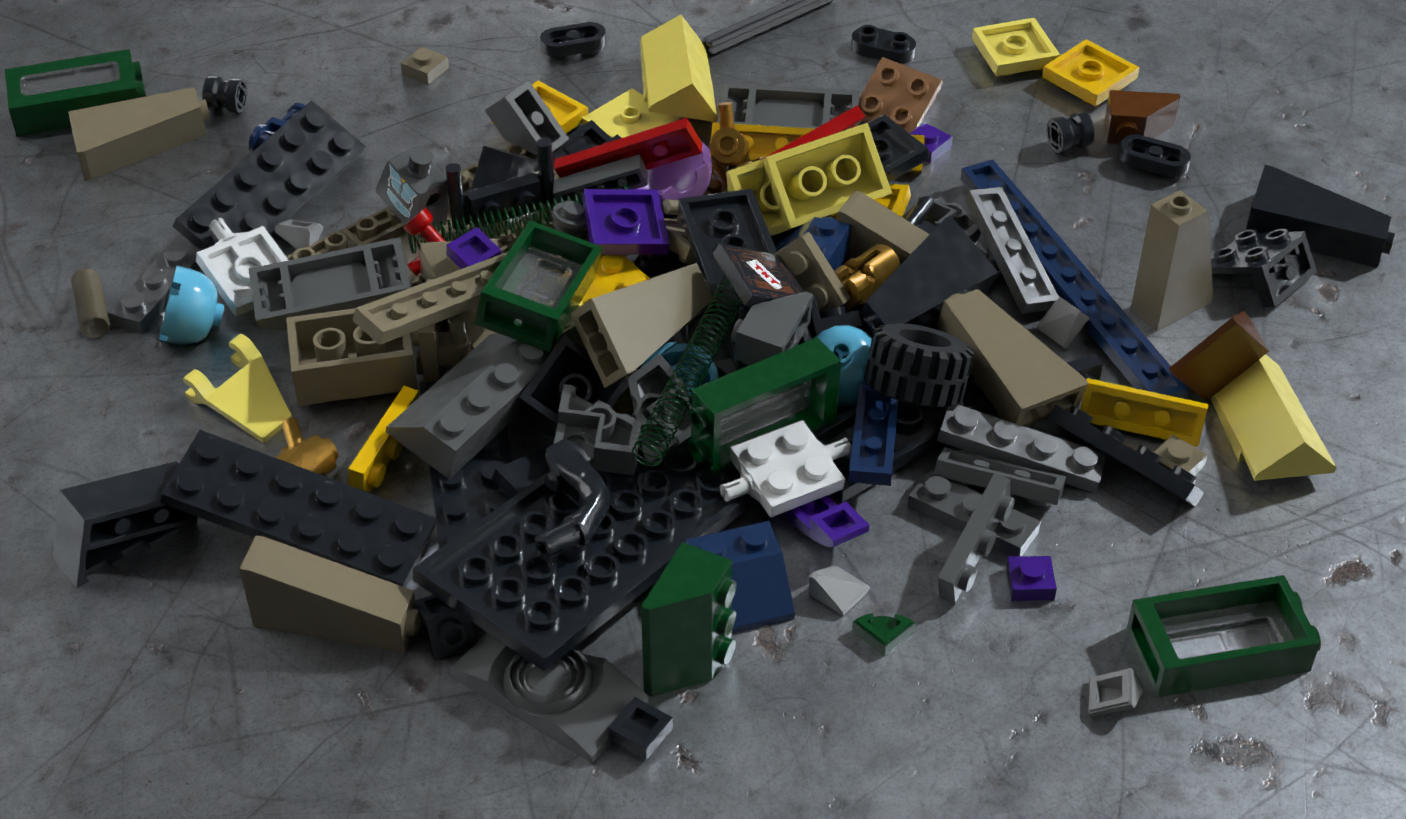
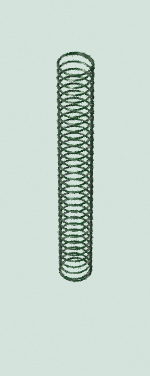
[407,184,628,254]
[632,279,743,466]

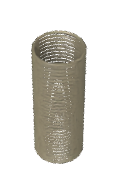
[71,269,109,338]

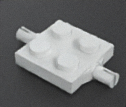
[196,218,288,317]
[720,420,852,518]

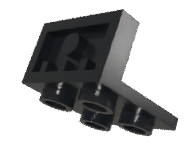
[1211,229,1317,307]

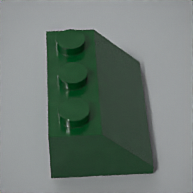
[641,542,737,697]

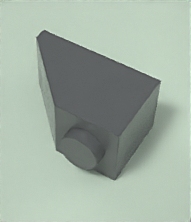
[484,80,569,156]
[731,292,813,365]

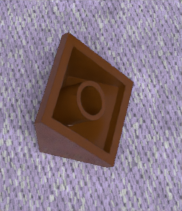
[1168,311,1269,401]

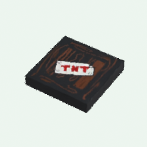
[713,243,814,310]

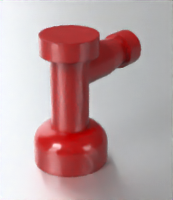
[403,208,446,277]

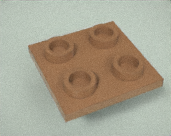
[859,57,943,134]

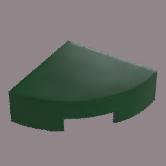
[852,613,915,656]

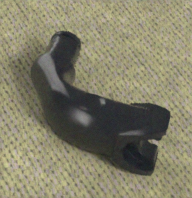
[535,439,610,562]

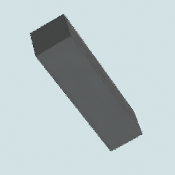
[553,154,648,205]

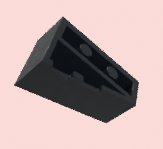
[52,461,198,588]

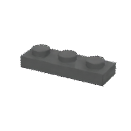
[934,447,1066,506]
[908,470,1041,556]
[938,473,1015,604]

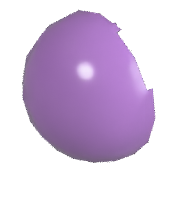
[638,141,712,206]

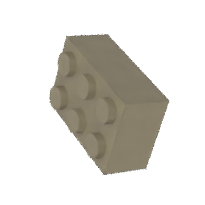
[286,308,418,406]

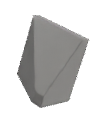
[274,219,323,249]
[1036,296,1089,349]
[809,565,870,616]
[1088,668,1143,718]

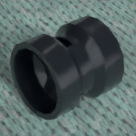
[202,75,248,113]
[1046,111,1095,153]

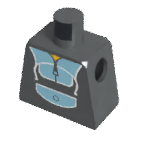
[375,147,448,239]

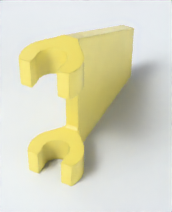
[183,334,292,444]

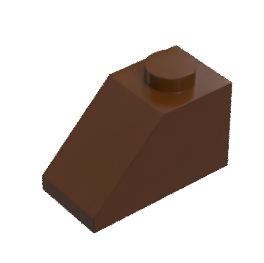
[1105,90,1180,144]

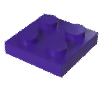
[582,189,670,255]

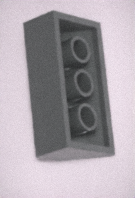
[386,333,553,480]

